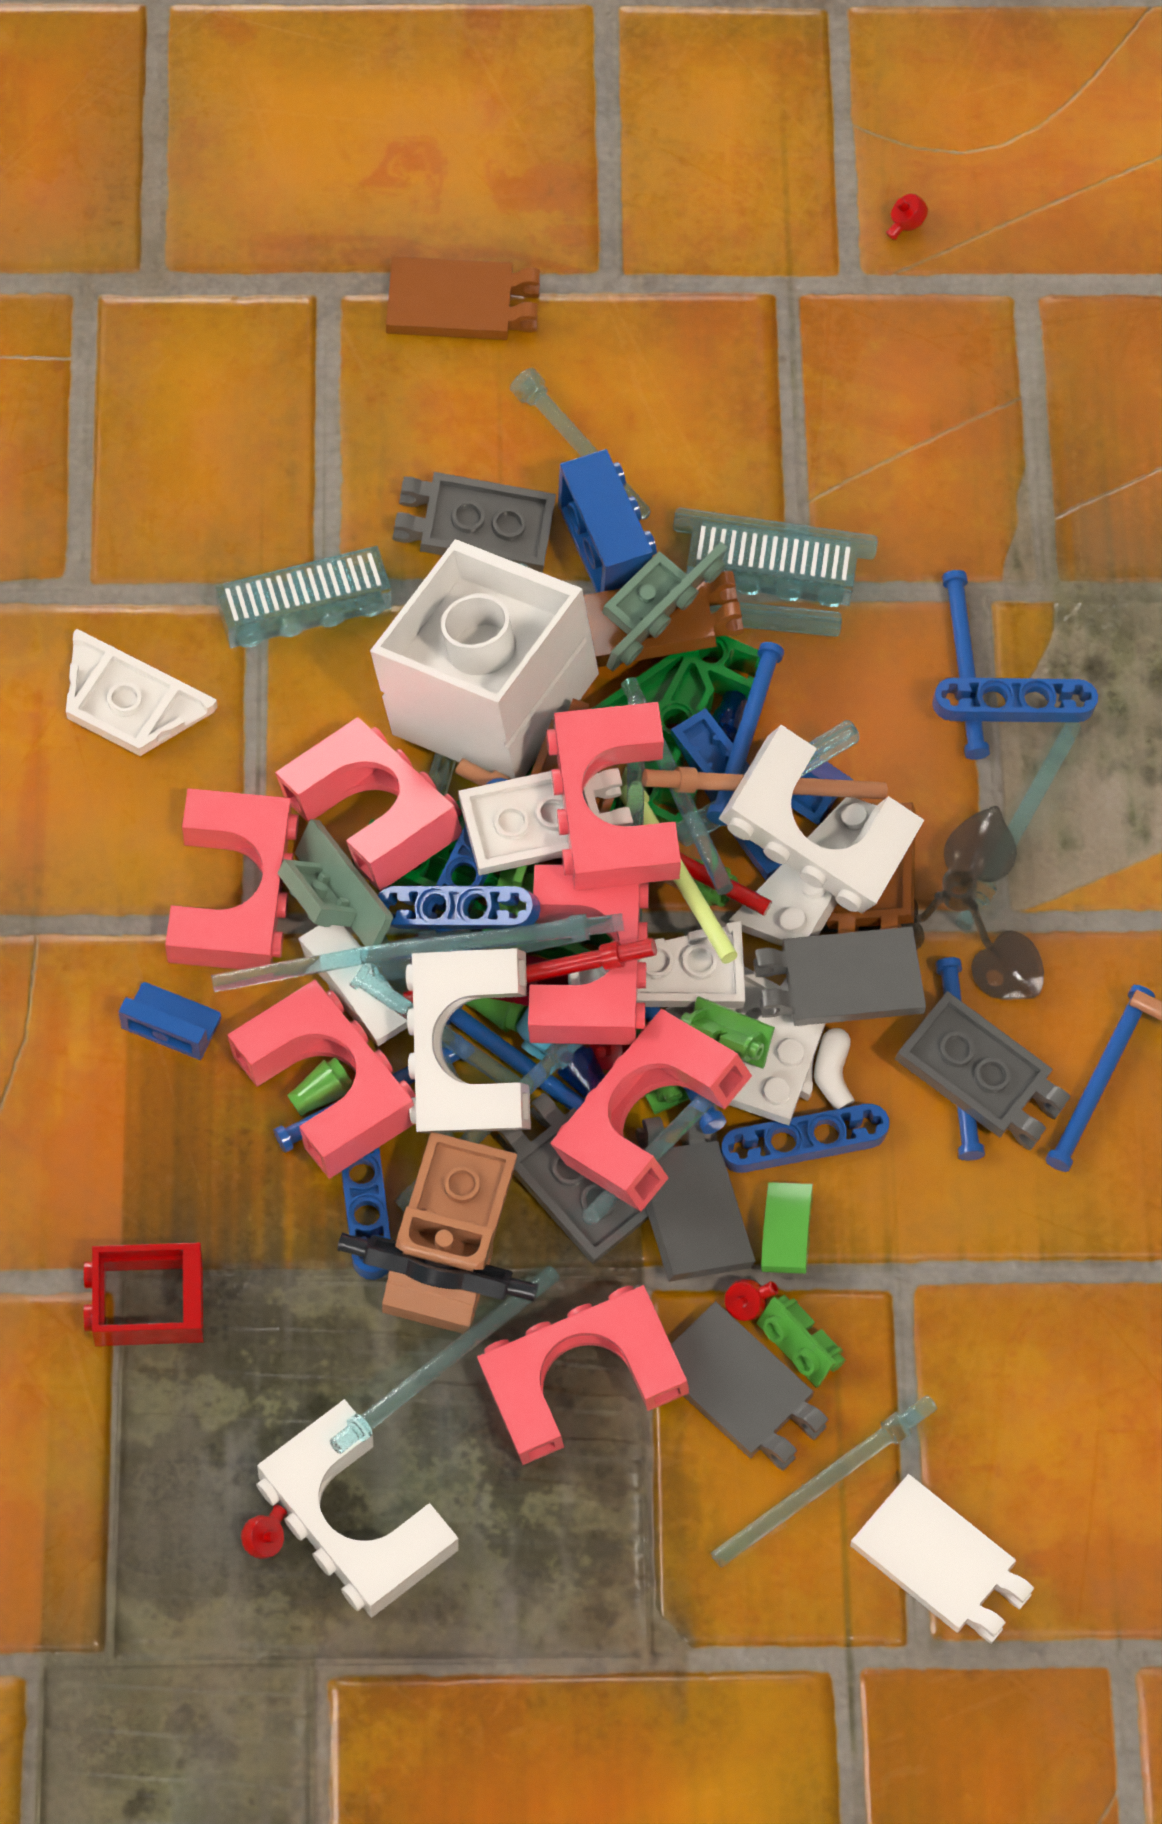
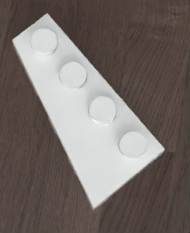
[729,797,876,946]
[568,920,746,1008]
[729,977,826,1126]

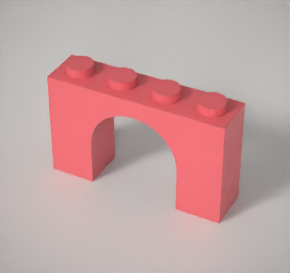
[546,702,681,890]
[275,717,462,892]
[165,789,299,972]
[528,865,649,1045]
[227,980,416,1179]
[550,1009,752,1212]
[477,1285,689,1465]

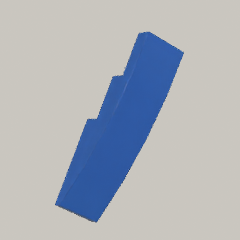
[670,708,782,881]

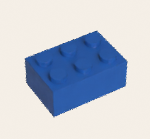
[558,449,657,593]

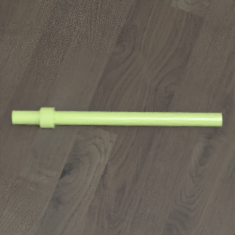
[619,767,738,964]

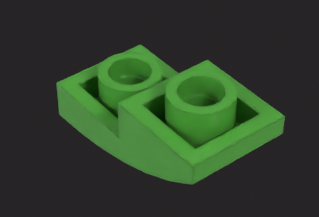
[761,1182,813,1274]

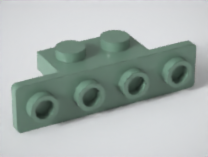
[602,541,728,672]
[277,819,393,951]

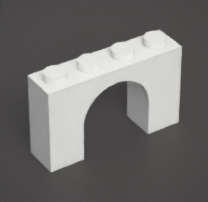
[719,725,924,914]
[406,948,531,1133]
[256,1399,458,1618]

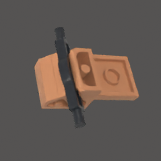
[337,1132,539,1335]

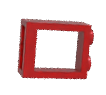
[83,1242,204,1346]

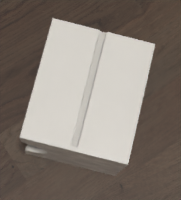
[370,539,599,780]

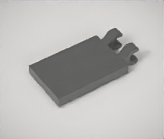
[392,472,556,573]
[753,927,926,1026]
[895,991,1071,1150]
[496,1092,649,1264]
[635,1111,755,1282]
[671,1301,828,1471]

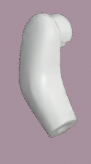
[814,1028,855,1109]

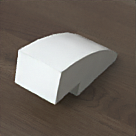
[298,925,408,1046]

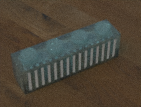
[686,519,859,607]
[215,546,392,648]

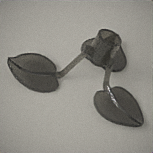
[859,806,1044,1000]

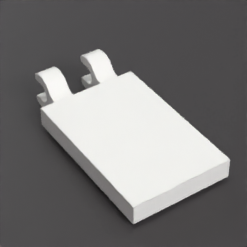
[458,768,633,876]
[850,1474,1034,1644]

